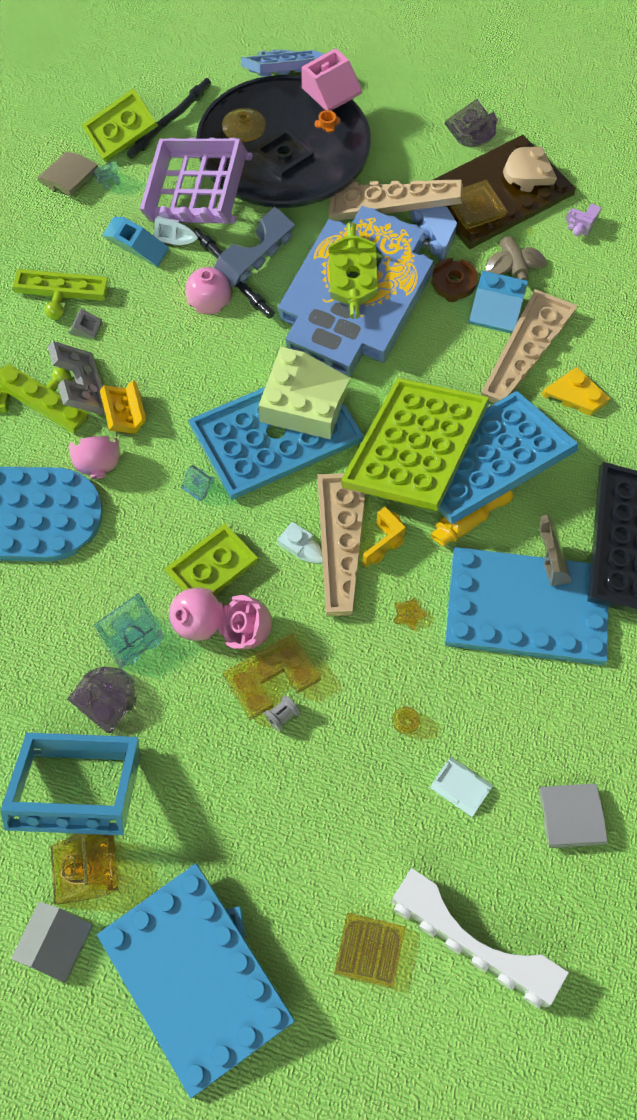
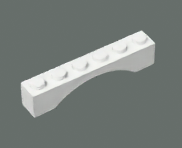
[391,868,569,1009]

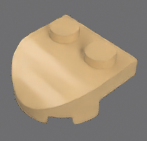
[503,147,557,192]

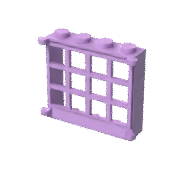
[140,138,253,224]

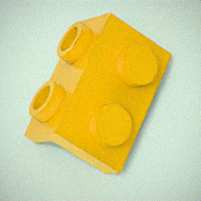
[100,381,146,434]

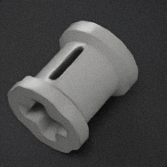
[264,695,301,732]

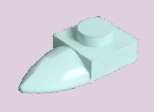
[154,216,198,245]
[277,522,323,564]

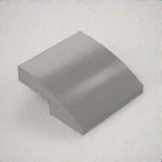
[539,784,607,848]

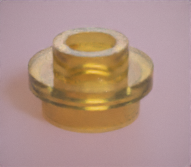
[392,707,420,734]

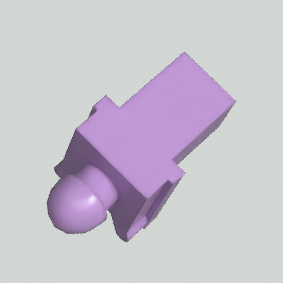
[566,203,601,236]

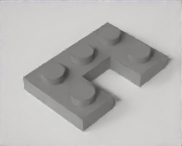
[48,341,105,415]

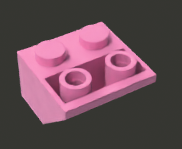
[302,48,362,111]

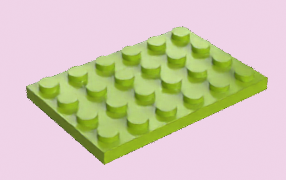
[341,378,489,511]

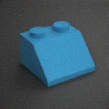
[469,270,528,334]

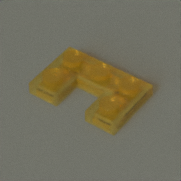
[222,634,320,721]

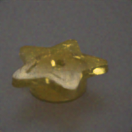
[393,598,427,630]

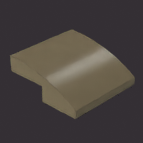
[37,151,98,197]

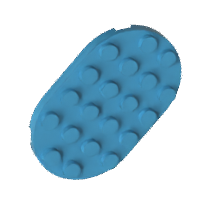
[0,467,103,561]

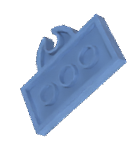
[241,50,325,77]

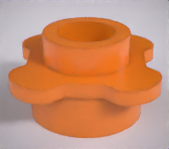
[315,110,340,133]

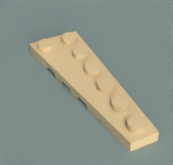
[329,180,463,221]
[481,289,578,403]
[317,473,365,617]

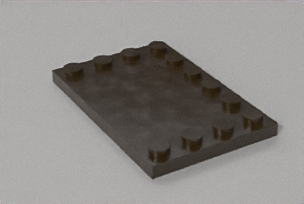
[433,135,576,249]

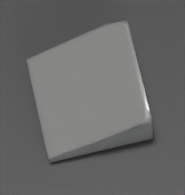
[69,308,102,339]

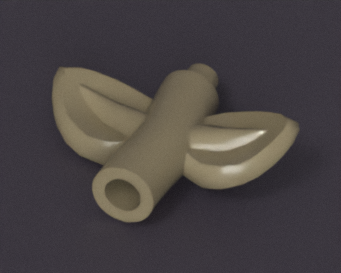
[486,236,547,281]

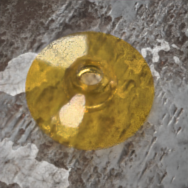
[222,108,266,142]

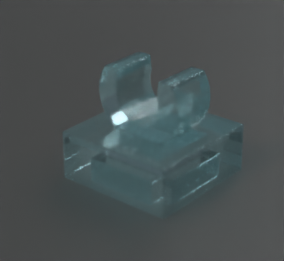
[94,161,120,190]
[181,465,214,501]

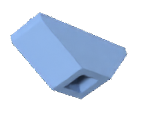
[410,206,457,262]

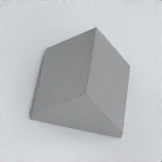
[11,902,93,983]

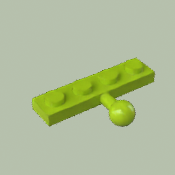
[12,269,109,320]
[0,363,88,434]

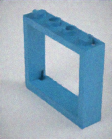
[0,733,140,835]

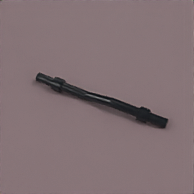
[127,78,211,159]
[193,228,275,319]

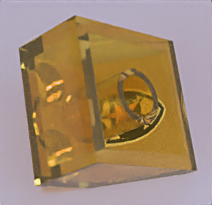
[51,834,118,905]

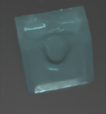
[93,593,164,669]

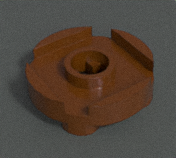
[431,258,477,302]

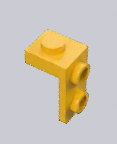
[362,507,406,568]

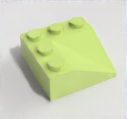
[258,347,350,439]

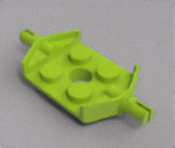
[328,222,378,319]

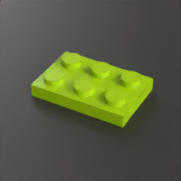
[81,88,158,162]
[164,523,258,596]

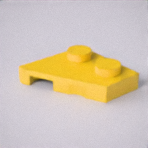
[542,367,610,416]

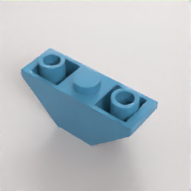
[102,217,170,267]

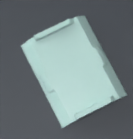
[430,757,494,817]

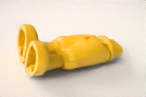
[430,490,513,547]

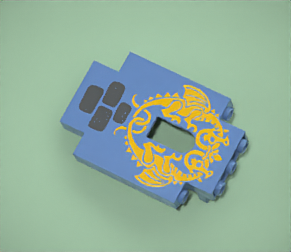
[278,206,433,377]

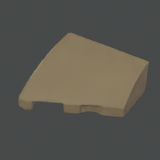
[539,515,572,586]

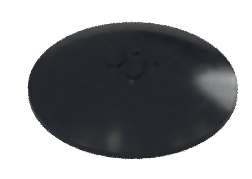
[196,75,371,208]

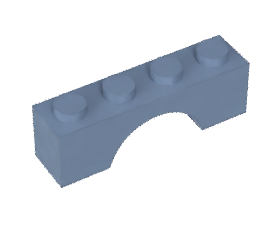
[214,207,295,287]

